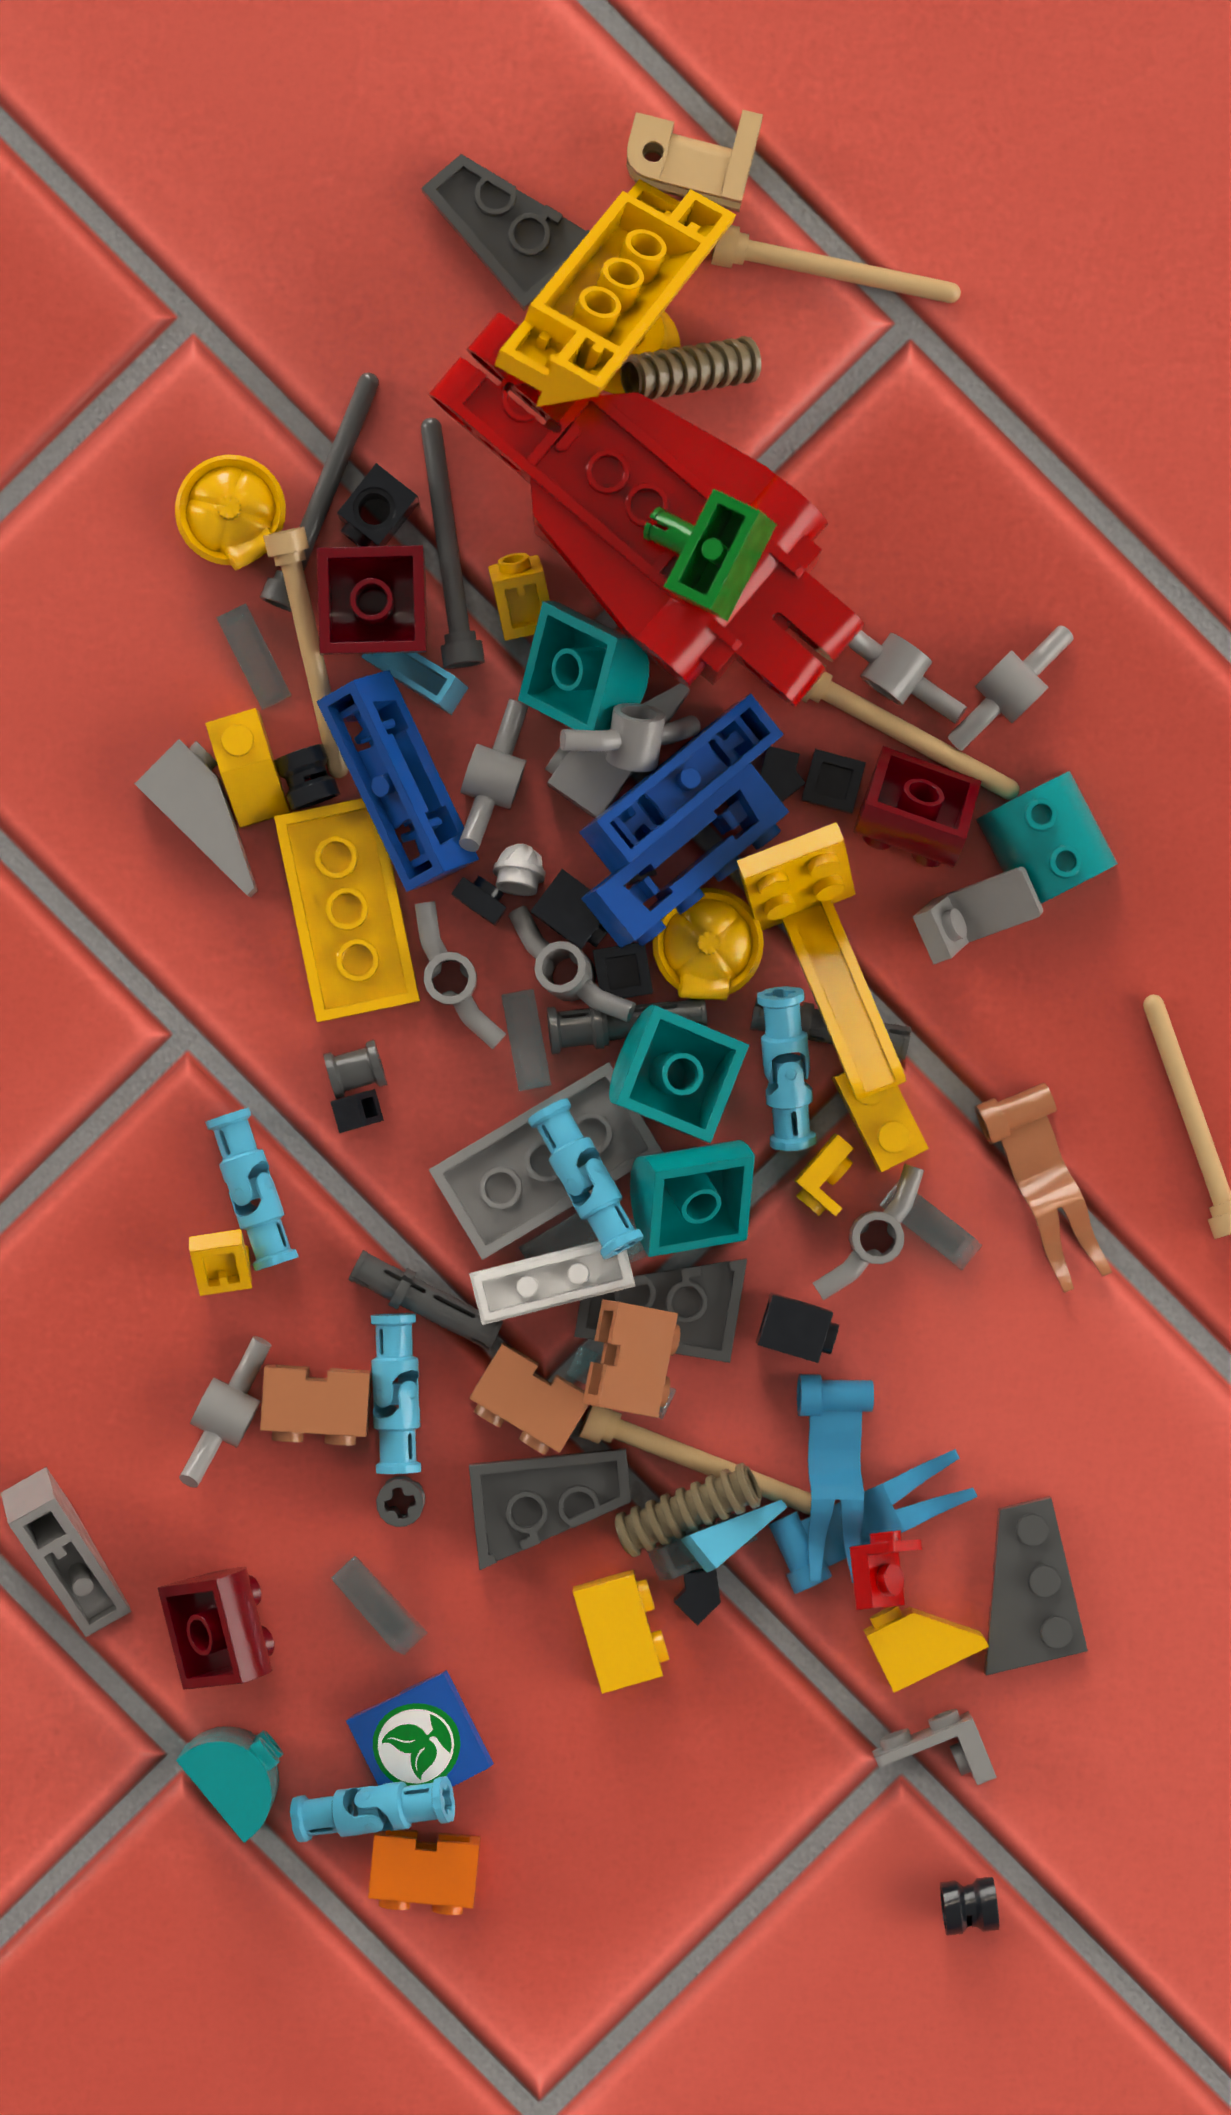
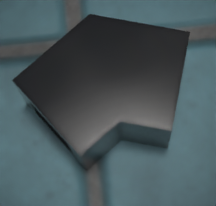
[760,746,806,802]
[331,1089,384,1133]
[674,1568,721,1626]

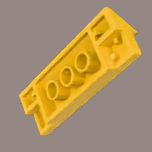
[495,179,736,407]

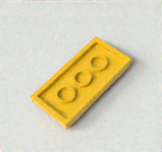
[274,798,420,1023]

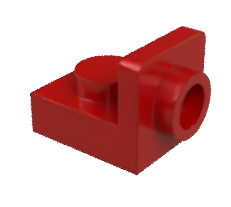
[849,1530,922,1610]

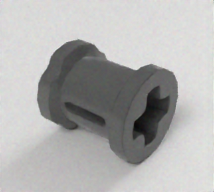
[323,1040,387,1099]
[376,1475,425,1527]

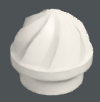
[493,843,546,896]

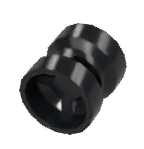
[274,744,340,811]
[940,1877,999,1936]

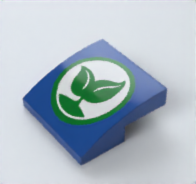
[346,1670,494,1787]

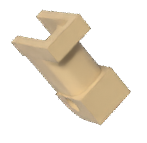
[626,110,763,212]

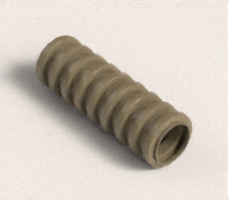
[620,336,762,400]
[615,1463,762,1557]

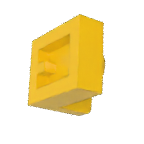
[488,553,550,641]
[793,1133,854,1217]
[189,1229,252,1296]

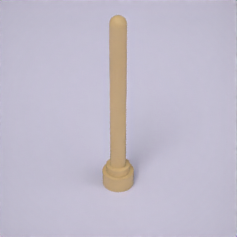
[711,225,961,303]
[263,527,348,778]
[801,664,1019,800]
[1143,995,1231,1239]
[579,1405,811,1515]

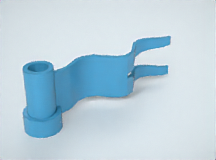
[797,1374,874,1583]
[768,1449,978,1594]

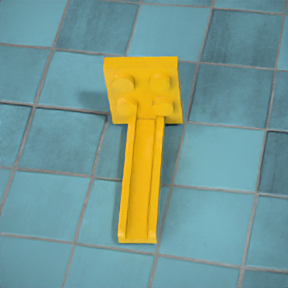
[737,822,906,1101]

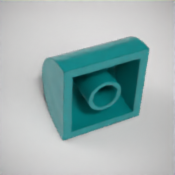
[518,601,649,730]
[976,771,1118,904]
[609,1005,749,1143]
[630,1140,755,1257]
[176,1726,283,1843]

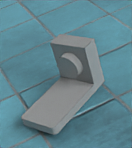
[913,867,1043,965]
[872,1709,997,1785]

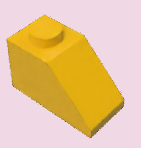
[205,708,290,828]
[863,1606,989,1693]

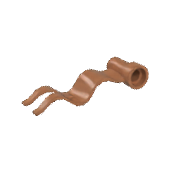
[974,1083,1112,1293]

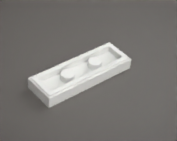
[469,1240,636,1325]

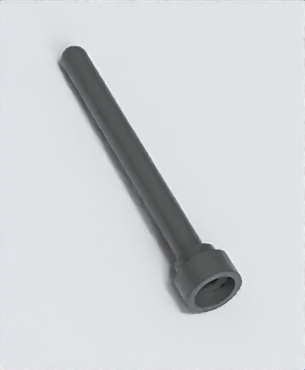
[260,373,379,612]
[421,417,485,669]

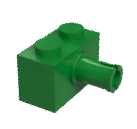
[643,488,777,622]

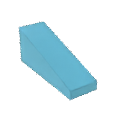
[362,653,468,715]
[680,1499,787,1573]

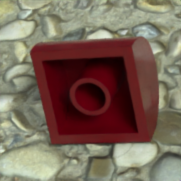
[317,545,427,655]
[853,746,982,867]
[158,1567,274,1690]

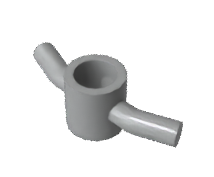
[948,625,1073,751]
[848,630,967,724]
[459,698,529,852]
[560,703,701,772]
[414,901,506,1050]
[508,906,636,1022]
[813,1164,924,1301]
[179,1336,272,1488]

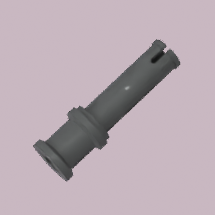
[547,999,708,1054]

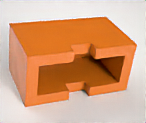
[368,1829,481,1915]

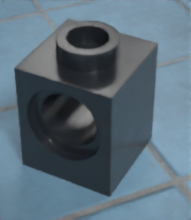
[337,463,420,547]
[531,869,608,950]
[756,1292,839,1363]

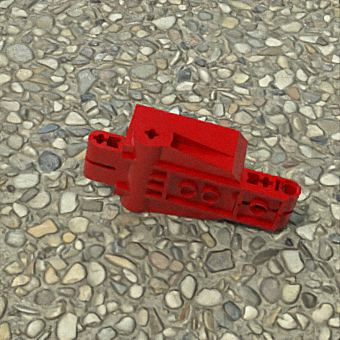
[428,312,865,707]

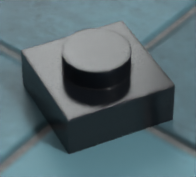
[801,749,866,814]
[451,875,507,926]
[593,943,653,999]

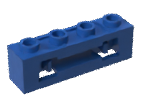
[316,670,479,892]
[579,694,784,873]
[581,763,789,948]

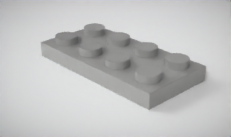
[429,1062,663,1260]

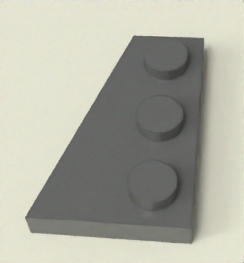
[421,154,590,311]
[574,1258,747,1363]
[469,1448,631,1570]
[984,1496,1088,1675]

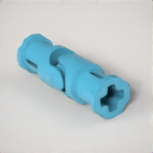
[757,986,817,1151]
[528,1098,644,1260]
[205,1107,299,1271]
[371,1313,421,1474]
[290,1776,455,1842]

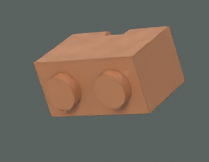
[582,1299,680,1418]
[469,1342,588,1455]
[260,1364,372,1446]

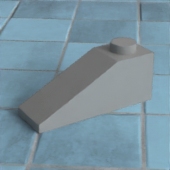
[545,683,690,819]
[135,739,258,898]
[1,1467,131,1637]

